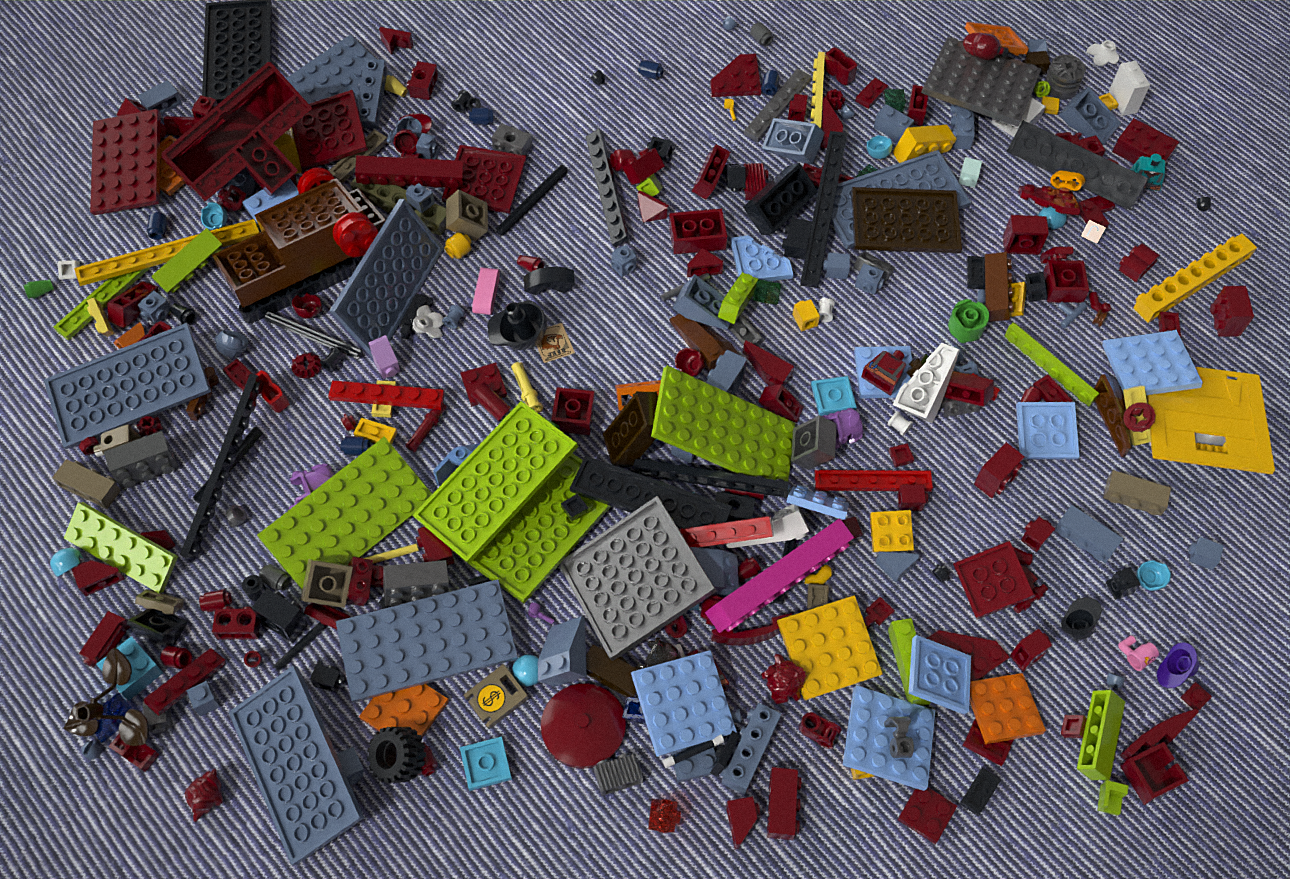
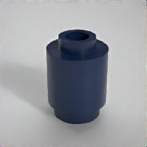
[638,60,664,80]
[761,70,780,95]
[469,108,494,125]
[147,212,167,240]
[340,436,370,456]

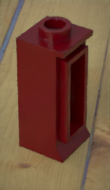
[79,611,130,668]

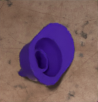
[1157,642,1199,689]

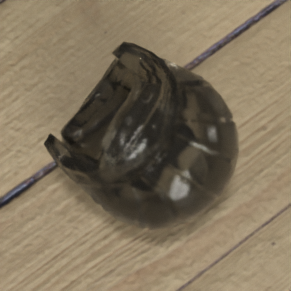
[637,637,682,669]

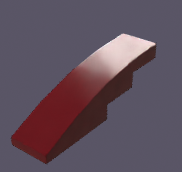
[1120,709,1199,761]

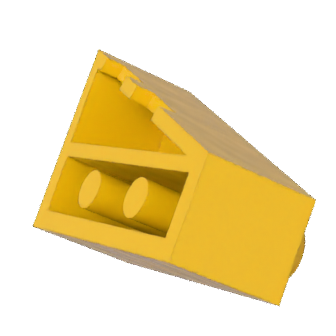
[892,125,957,163]

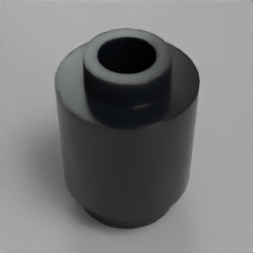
[242,575,267,601]

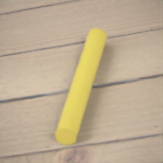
[364,543,419,564]

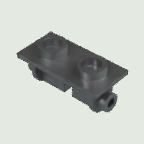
[941,398,980,417]

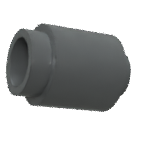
[750,22,774,46]
[259,564,291,591]

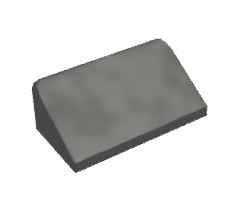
[854,252,895,283]
[728,314,765,346]

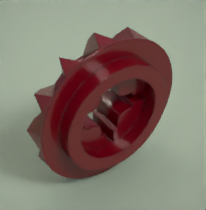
[291,351,322,379]
[1123,403,1156,433]

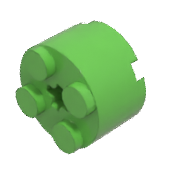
[948,299,989,343]

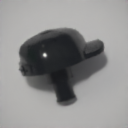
[487,300,547,350]

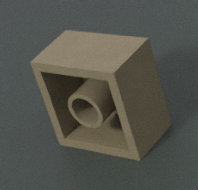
[446,189,488,241]
[301,559,353,608]

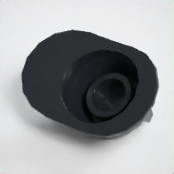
[1061,597,1102,642]

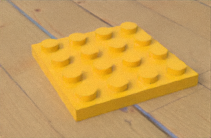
[777,595,883,700]

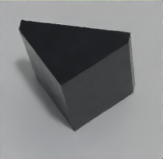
[127,609,188,647]

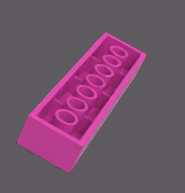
[705,518,854,633]

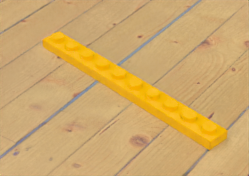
[74,219,259,286]

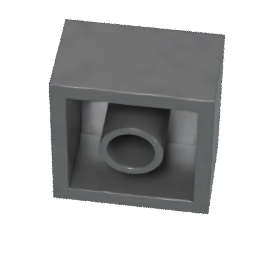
[791,415,836,470]

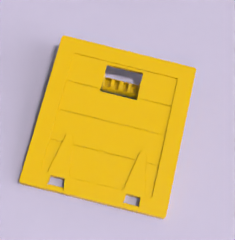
[1147,367,1275,474]

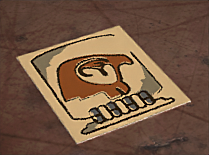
[537,323,575,363]

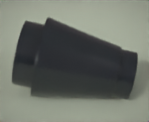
[170,303,197,325]

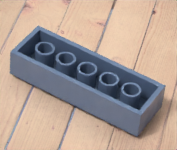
[670,350,747,464]

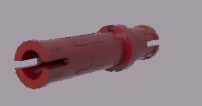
[405,403,447,452]

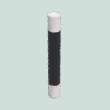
[662,734,724,768]

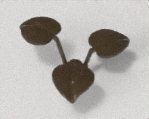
[63,648,149,746]

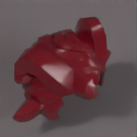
[761,654,807,704]
[184,769,223,822]

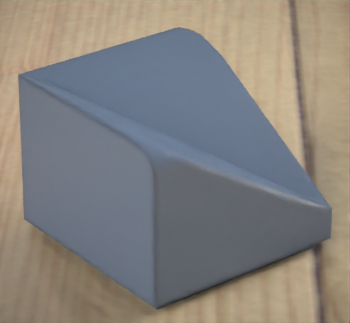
[1027,39,1048,53]

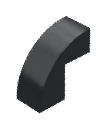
[523,267,575,295]

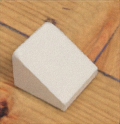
[58,260,80,279]

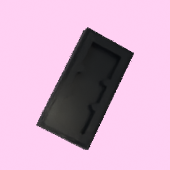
[967,256,985,290]
[710,731,739,777]
[960,767,1001,816]

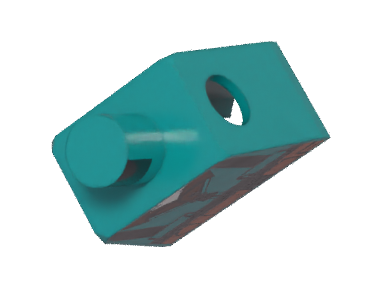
[1130,154,1165,191]

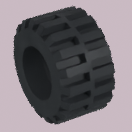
[367,727,426,783]

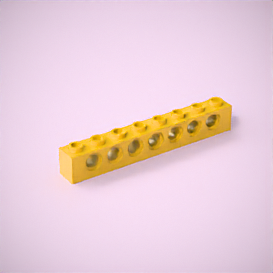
[1133,233,1257,323]

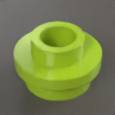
[1034,81,1051,98]

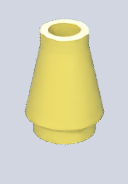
[385,75,408,97]

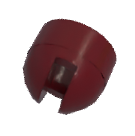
[244,651,262,668]

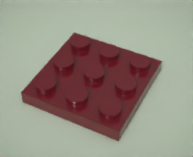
[953,541,1035,620]

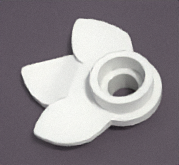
[1086,40,1119,66]
[413,305,444,338]

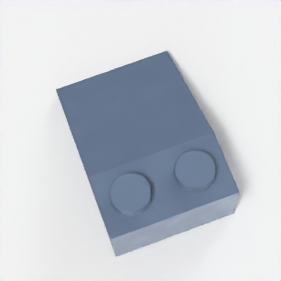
[1059,87,1121,145]
[762,118,824,164]
[673,274,730,330]
[690,547,739,598]
[538,616,587,687]

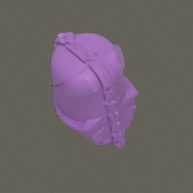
[810,408,863,449]
[289,463,335,510]

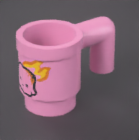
[1118,635,1159,671]

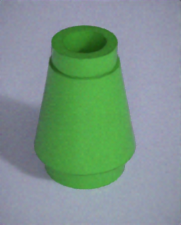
[23,279,54,299]

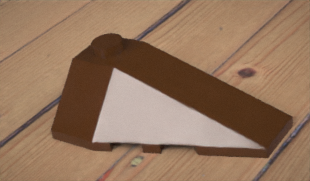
[669,314,740,373]
[1093,374,1131,457]

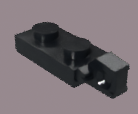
[400,293,433,340]

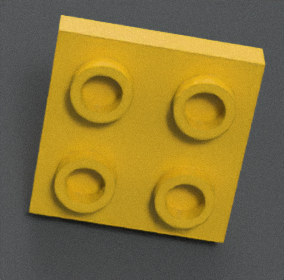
[870,510,914,553]

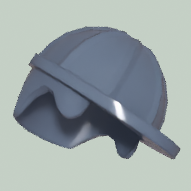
[215,330,248,358]

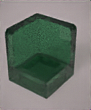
[884,89,906,113]
[753,279,782,305]

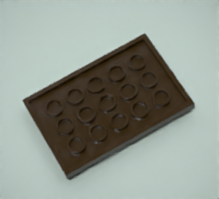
[851,187,962,253]

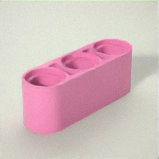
[472,267,500,315]

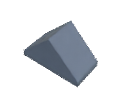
[875,551,919,582]

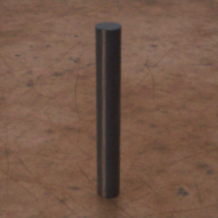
[273,622,325,671]

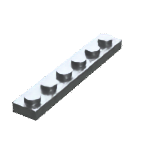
[744,69,811,142]

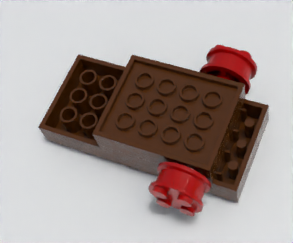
[212,167,386,307]

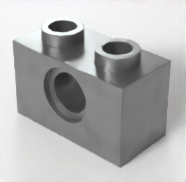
[491,123,532,156]

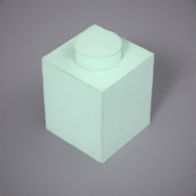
[958,157,982,187]

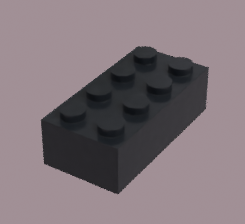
[743,163,818,235]

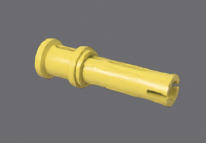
[511,362,543,413]

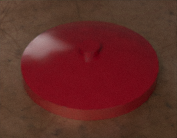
[541,684,626,769]

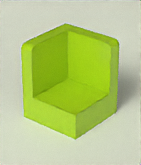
[636,174,663,197]
[1097,780,1128,816]

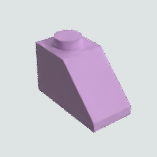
[369,335,400,379]

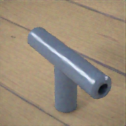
[1058,302,1087,328]

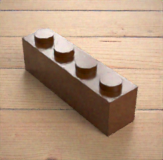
[985,252,1013,322]

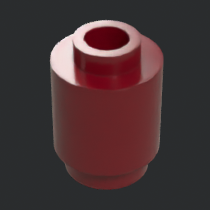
[199,589,232,613]
[160,646,192,669]
[418,742,438,777]

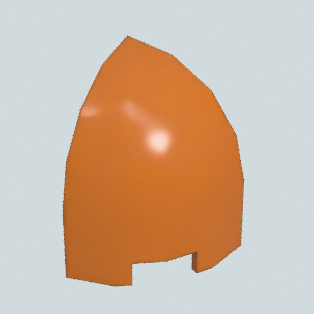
[114,322,145,349]

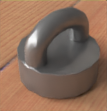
[226,505,247,527]

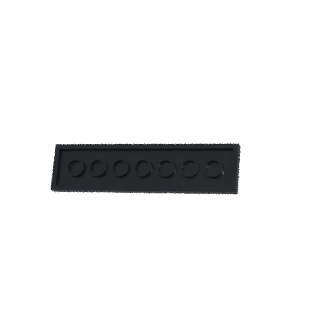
[1006,120,1149,210]
[570,456,732,529]

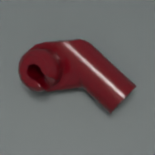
[1088,292,1111,313]

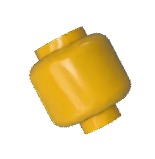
[444,232,472,259]

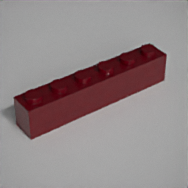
[355,155,463,189]

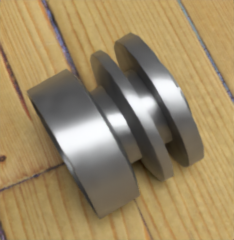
[1045,54,1086,100]

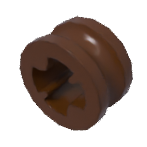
[1092,309,1108,327]

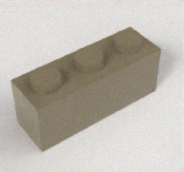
[52,459,121,509]
[1103,470,1171,516]

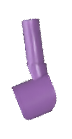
[528,603,555,624]

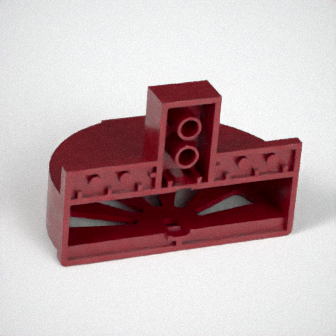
[162,62,312,202]

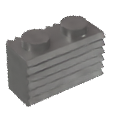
[594,753,643,796]

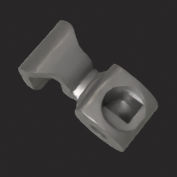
[884,717,914,758]

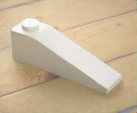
[726,504,809,548]

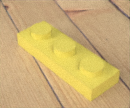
[1123,385,1151,446]

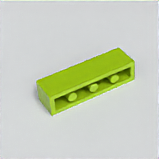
[151,228,222,294]
[888,618,931,706]
[1077,690,1125,780]

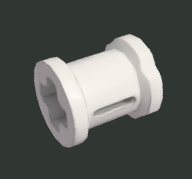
[818,298,835,322]
[887,411,913,436]

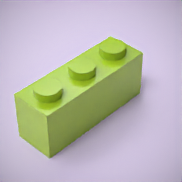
[718,272,758,324]

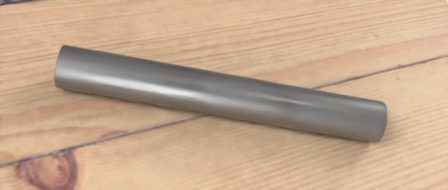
[660,273,710,301]

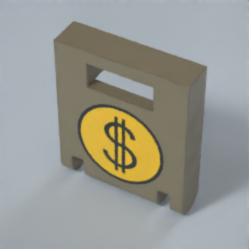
[463,664,529,729]

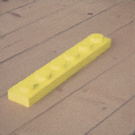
[810,52,825,129]

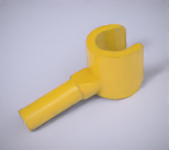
[724,99,736,121]

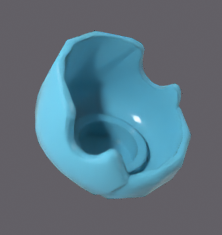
[867,135,892,159]
[201,202,228,230]
[1038,205,1067,230]
[50,547,83,577]
[1136,560,1171,591]
[512,654,539,687]

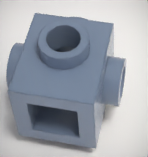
[611,245,637,277]
[855,264,885,295]
[138,291,170,324]

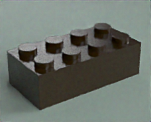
[603,391,658,467]

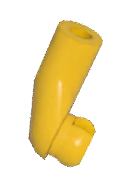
[804,565,832,585]

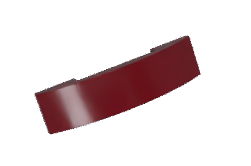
[711,613,792,646]

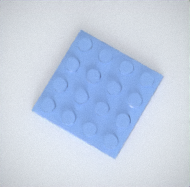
[1102,330,1203,395]
[631,650,737,757]
[843,685,936,791]

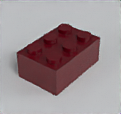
[1112,118,1179,165]
[669,208,727,254]

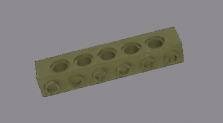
[350,177,446,236]

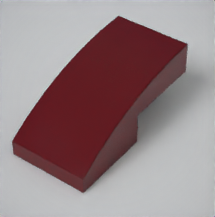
[108,734,160,772]

